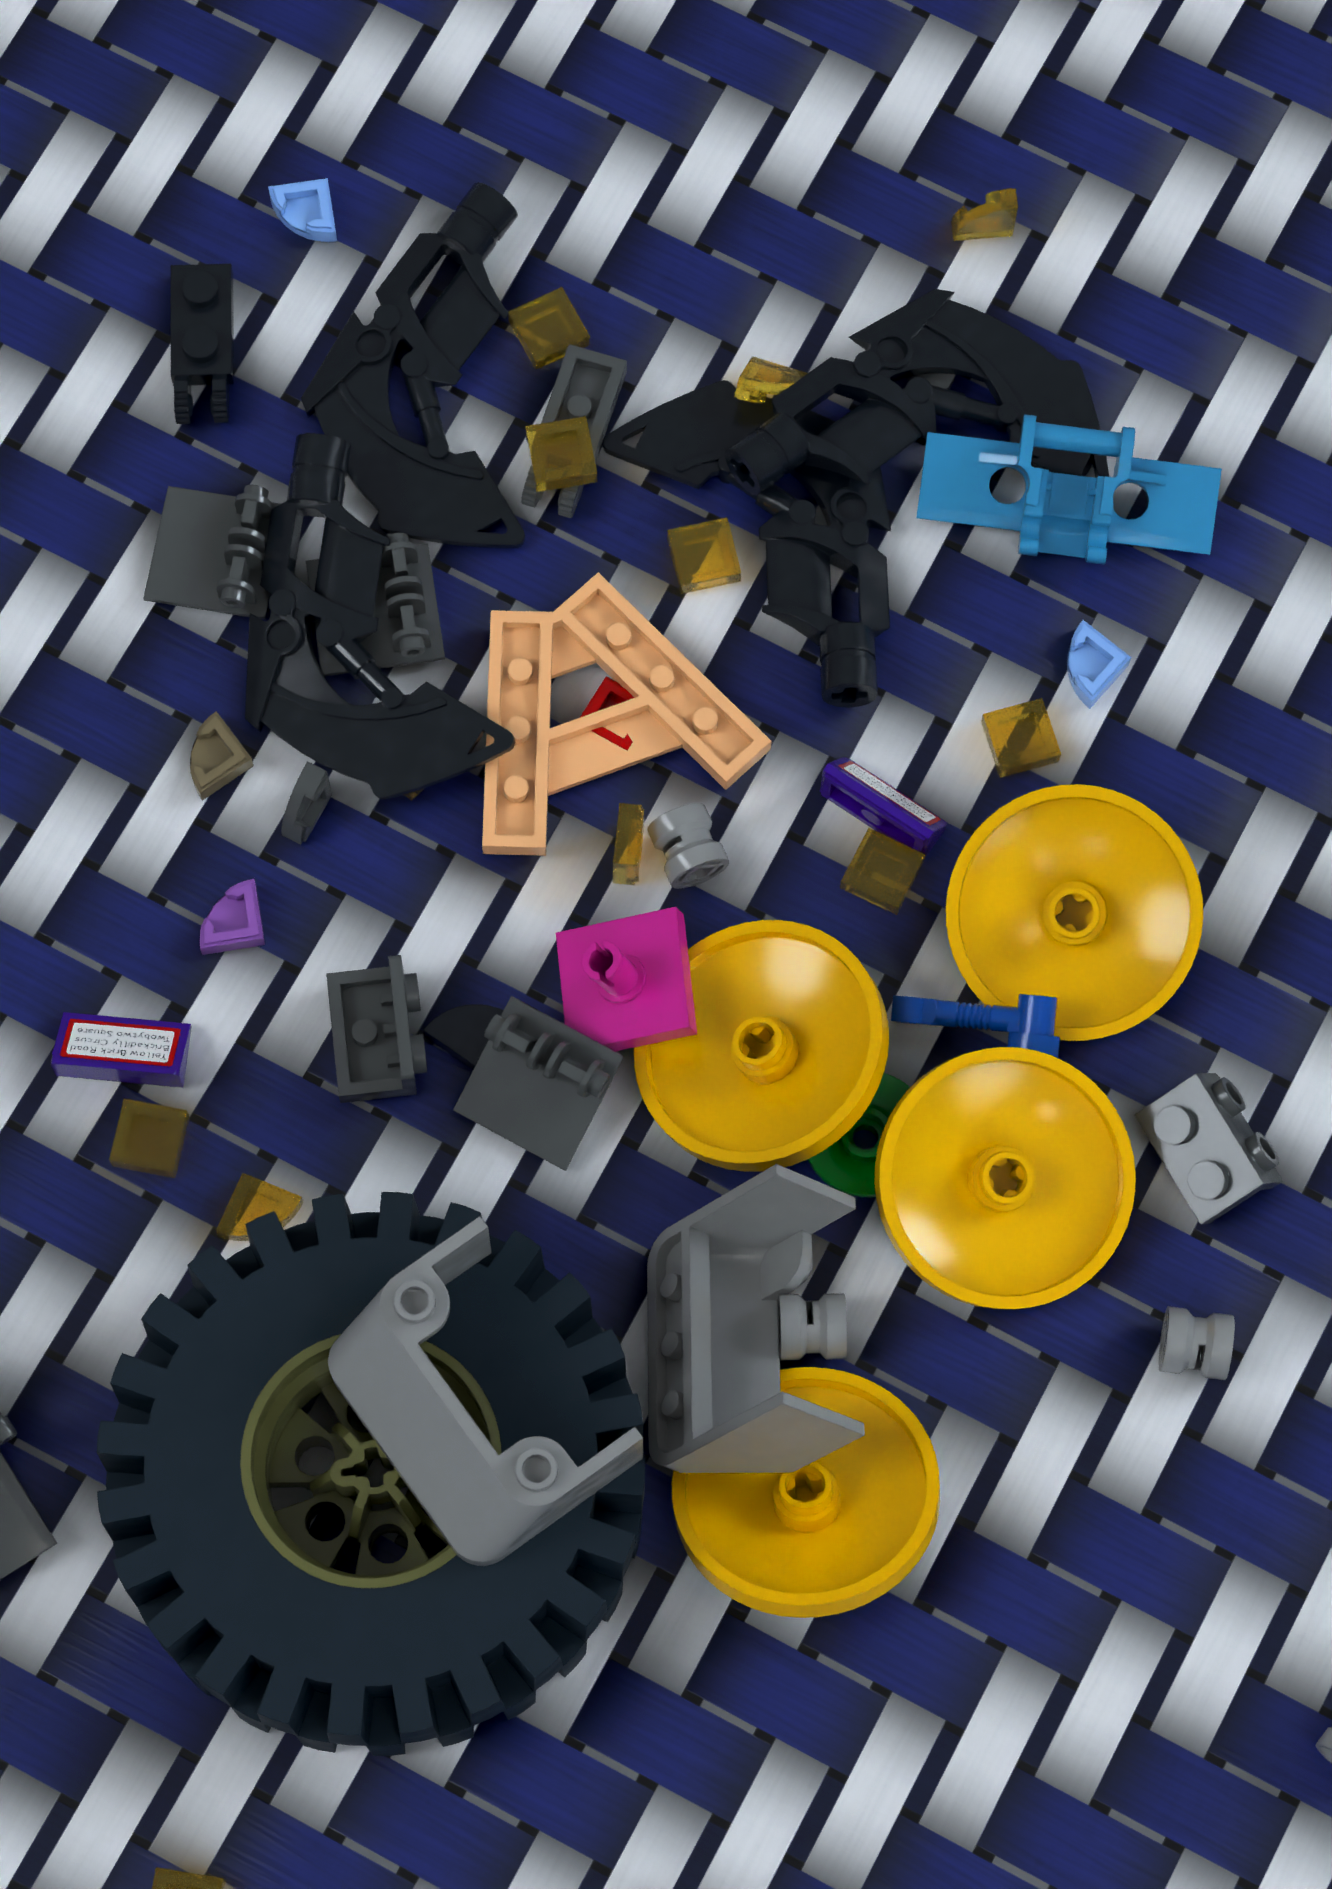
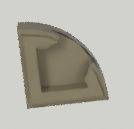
[190,711,254,801]

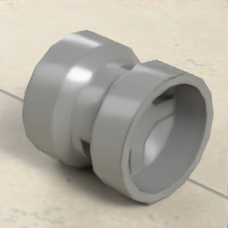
[647,803,729,889]
[778,1293,847,1360]
[1159,1306,1235,1380]

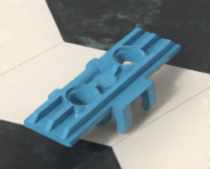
[916,414,1222,565]

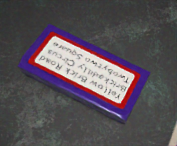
[820,757,947,860]
[51,1012,192,1088]

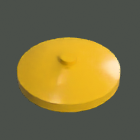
[946,784,1203,1041]
[634,920,889,1172]
[874,1047,1136,1309]
[672,1367,940,1618]

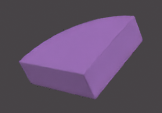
[200,879,265,955]

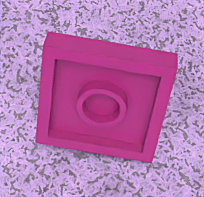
[556,907,697,1051]

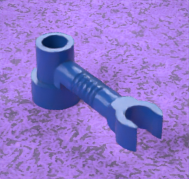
[891,994,1060,1058]

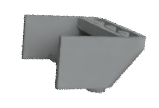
[647,1164,865,1473]
[328,1216,643,1566]

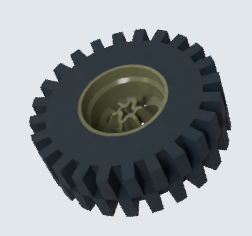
[97,1192,645,1756]

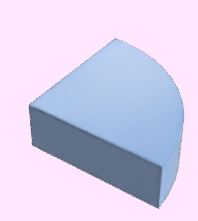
[268,178,337,242]
[1067,620,1131,709]

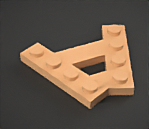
[482,572,772,856]

